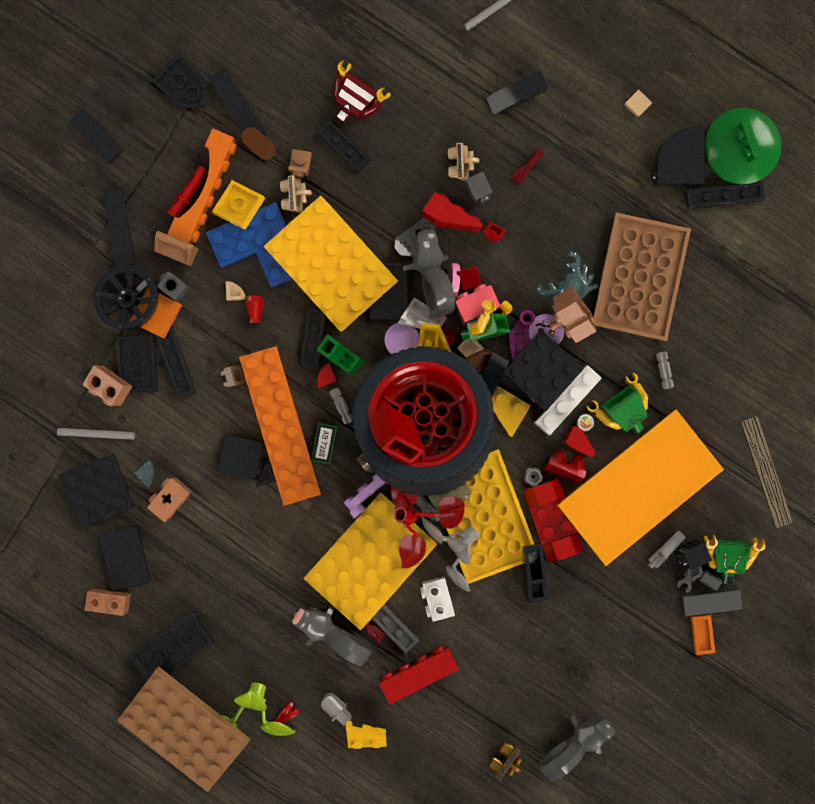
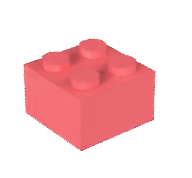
[455,284,500,325]

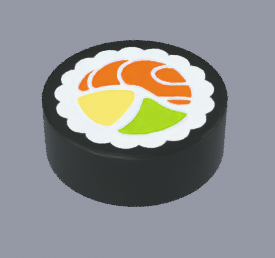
[575,413,595,432]

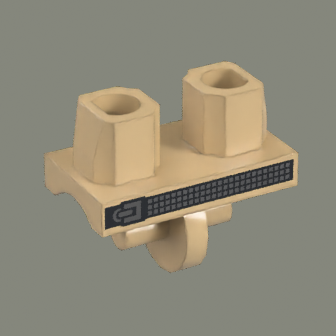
[448,143,479,181]
[280,175,312,213]

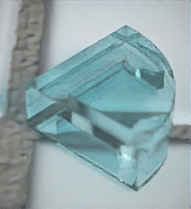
[135,460,154,487]

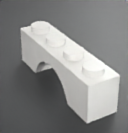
[533,365,601,435]

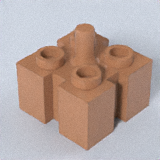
[549,286,596,343]

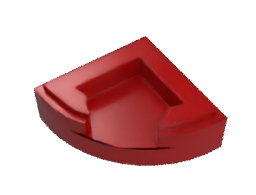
[317,363,337,388]

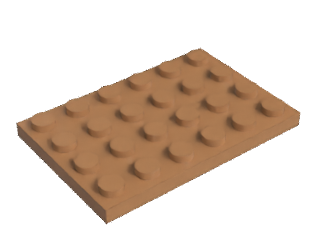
[593,213,691,341]
[117,667,250,792]

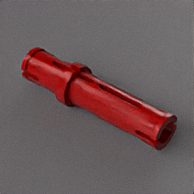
[166,165,208,218]

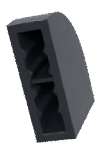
[651,126,705,187]

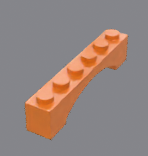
[167,128,237,244]

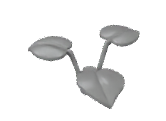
[421,516,479,592]

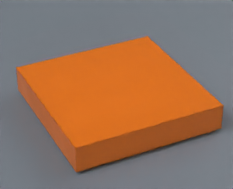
[129,288,182,339]

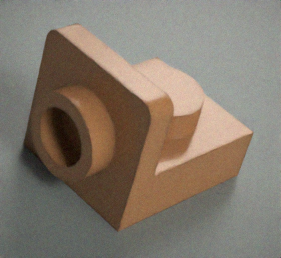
[288,149,312,178]

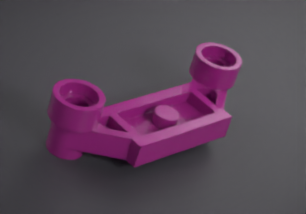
[508,310,535,361]

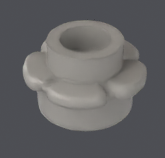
[524,467,543,486]

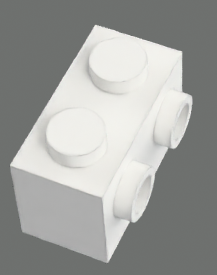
[420,576,455,622]

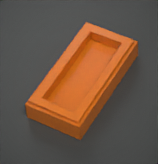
[690,614,715,655]

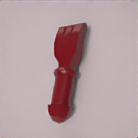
[511,149,544,185]
[363,621,386,643]

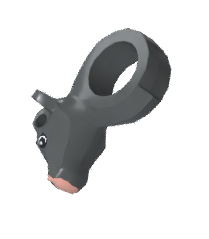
[292,604,372,666]

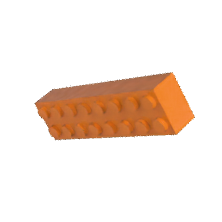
[239,346,321,506]

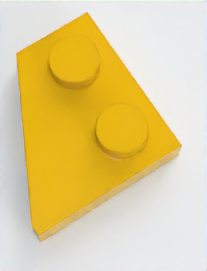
[418,323,452,353]
[492,386,531,437]
[346,721,387,749]

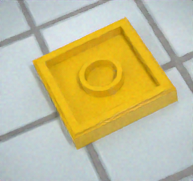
[212,180,265,230]

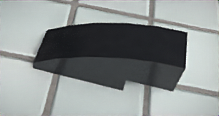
[486,70,548,116]
[522,543,548,603]

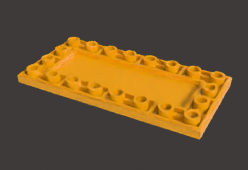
[557,409,724,566]

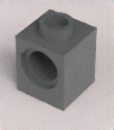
[465,172,493,204]
[157,271,190,302]

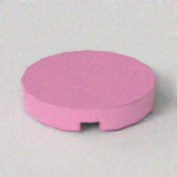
[447,263,460,298]

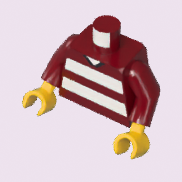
[334,60,391,123]

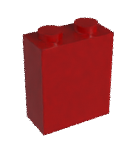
[371,403,425,464]

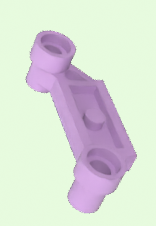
[344,474,385,519]

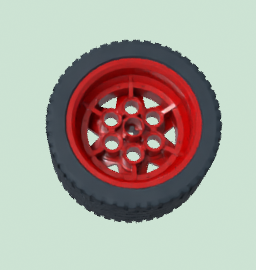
[352,346,494,496]

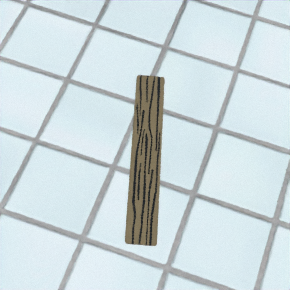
[742,416,792,528]

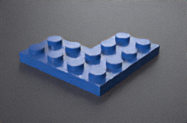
[206,202,292,288]

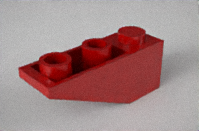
[421,192,483,233]

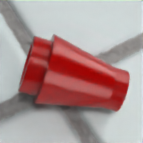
[245,295,264,323]

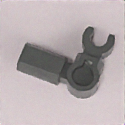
[676,566,722,593]

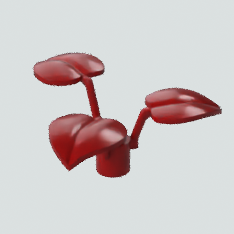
[391,486,466,568]

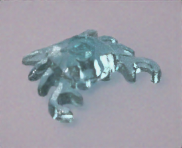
[538,252,599,302]

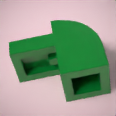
[316,334,363,376]

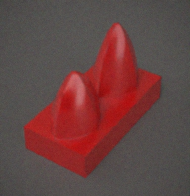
[544,450,586,484]

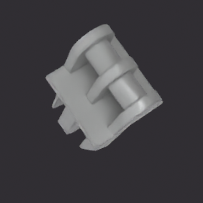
[321,693,352,726]

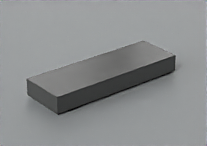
[682,589,743,616]
[372,604,420,654]

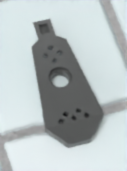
[395,218,436,257]

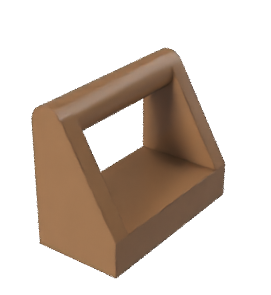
[155,231,198,266]

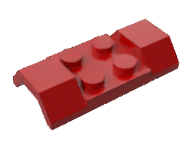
[523,478,583,562]

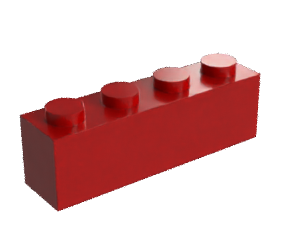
[379,645,459,705]

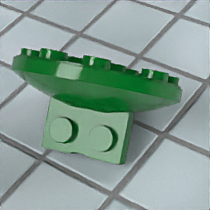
[704,108,781,185]

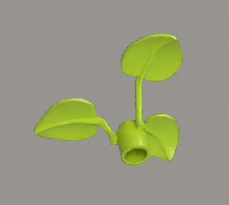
[222,683,296,736]

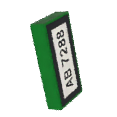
[311,423,337,464]

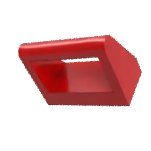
[561,426,595,457]

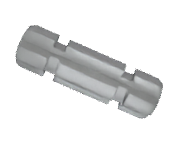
[656,351,674,389]
[330,388,352,424]

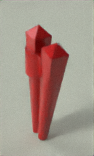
[273,702,299,724]

